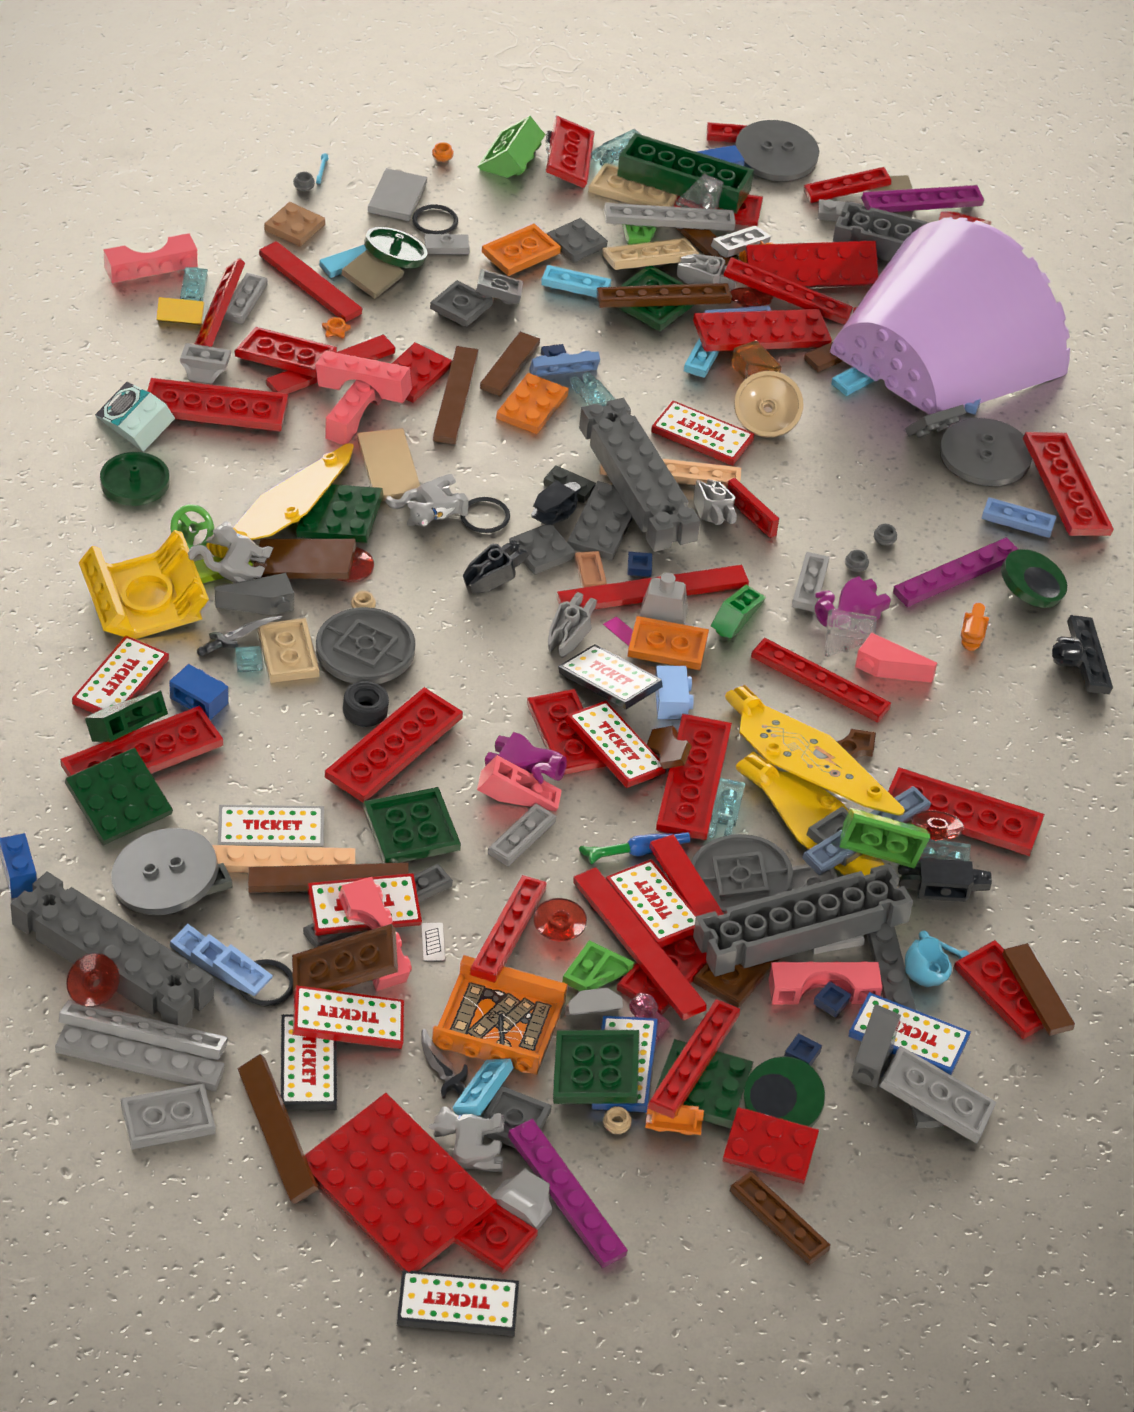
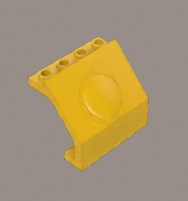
[79,530,209,639]

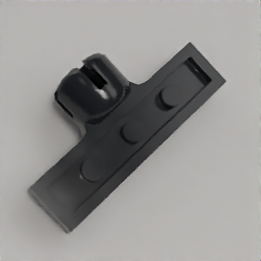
[1052,615,1113,694]

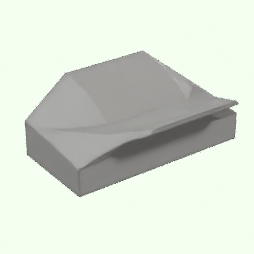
[180,343,231,384]
[564,988,623,1016]
[491,1169,552,1230]

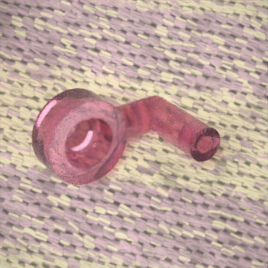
[629,993,670,1045]

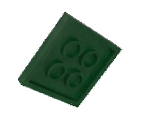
[618,266,694,332]
[296,484,384,543]
[65,748,173,845]
[363,787,461,863]
[553,1030,640,1104]
[654,1039,754,1128]

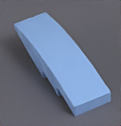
[170,924,273,996]

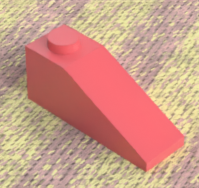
[855,633,937,683]
[477,755,562,811]

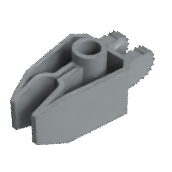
[677,254,737,290]
[694,479,737,525]
[548,592,597,657]

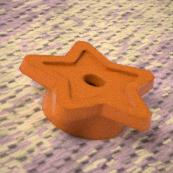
[322,317,351,339]

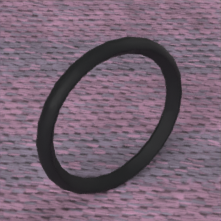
[413,204,458,234]
[460,497,510,533]
[238,959,293,1006]

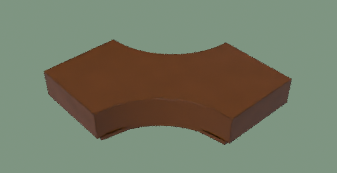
[646,726,692,769]
[836,729,876,759]

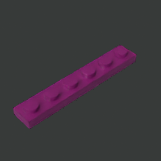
[861,185,985,212]
[893,537,1018,607]
[508,1118,628,1269]

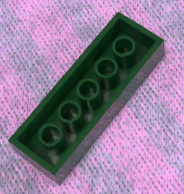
[617,133,754,213]

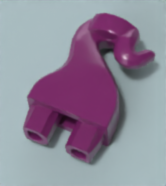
[814,576,891,628]
[485,732,567,784]

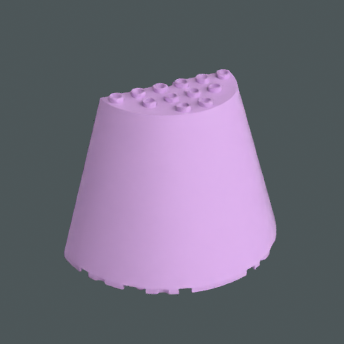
[830,217,1070,415]

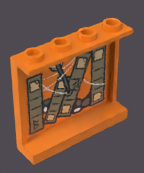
[432,955,568,1075]

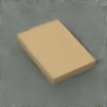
[257,618,319,683]

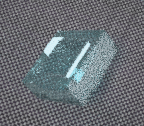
[235,646,263,672]

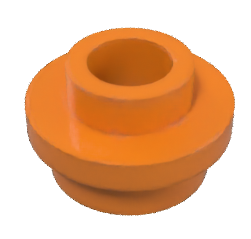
[432,142,453,162]

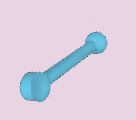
[316,153,329,184]
[919,931,970,959]

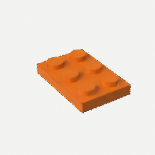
[482,224,561,276]
[496,373,569,434]
[627,616,709,670]

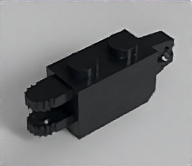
[898,858,992,902]

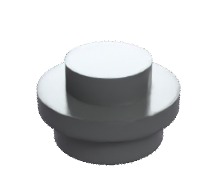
[293,171,315,191]
[873,524,897,545]
[845,550,869,572]

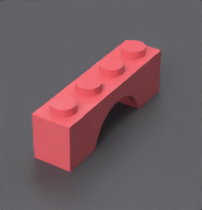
[103,233,198,283]
[316,351,412,403]
[325,380,383,445]
[338,877,412,991]
[769,961,882,1005]

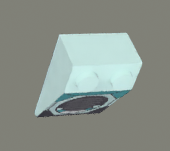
[95,381,175,452]

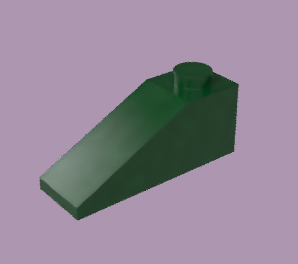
[85,690,168,742]

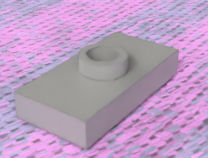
[424,234,469,254]

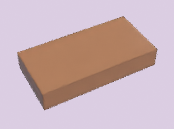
[575,551,607,588]

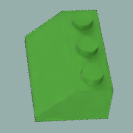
[477,116,546,178]
[839,808,930,868]

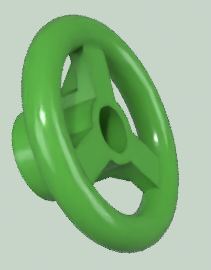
[170,504,214,549]

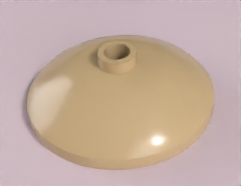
[734,371,803,438]

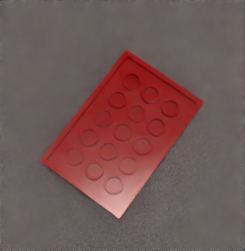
[305,1092,497,1272]

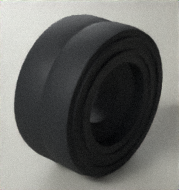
[343,681,389,727]

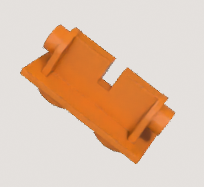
[645,1103,704,1135]

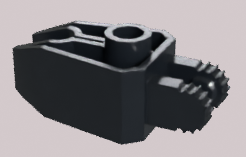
[531,480,581,525]
[463,540,528,593]

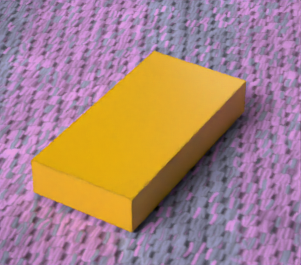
[156,297,205,325]

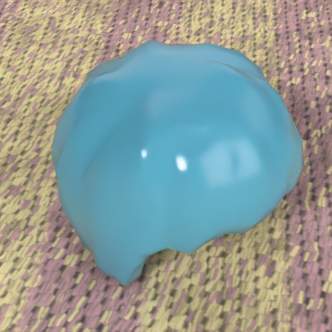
[905,937,952,987]

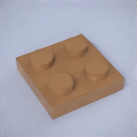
[264,201,325,247]

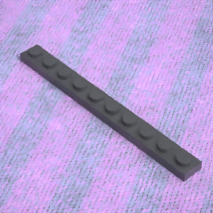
[867,923,944,1129]

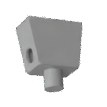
[639,573,688,625]

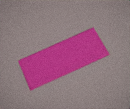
[603,616,633,646]

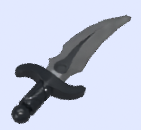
[197,616,283,656]
[421,1029,468,1099]

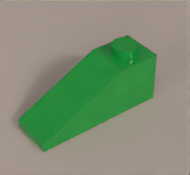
[710,585,766,639]

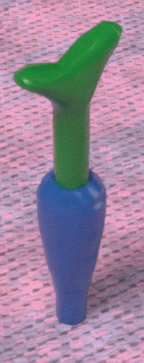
[579,832,690,865]

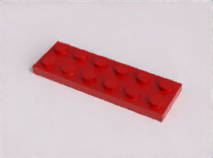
[745,241,878,290]
[693,309,832,352]
[147,378,288,431]
[1023,432,1114,536]
[324,687,463,803]
[60,706,223,777]
[656,713,732,840]
[888,767,1045,856]

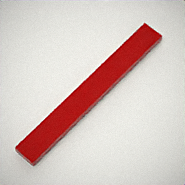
[557,565,749,610]
[573,867,707,1021]

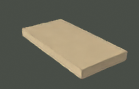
[588,163,679,207]
[602,238,699,270]
[357,428,420,502]

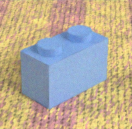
[655,666,694,720]

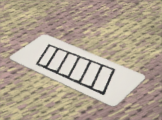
[421,923,445,961]

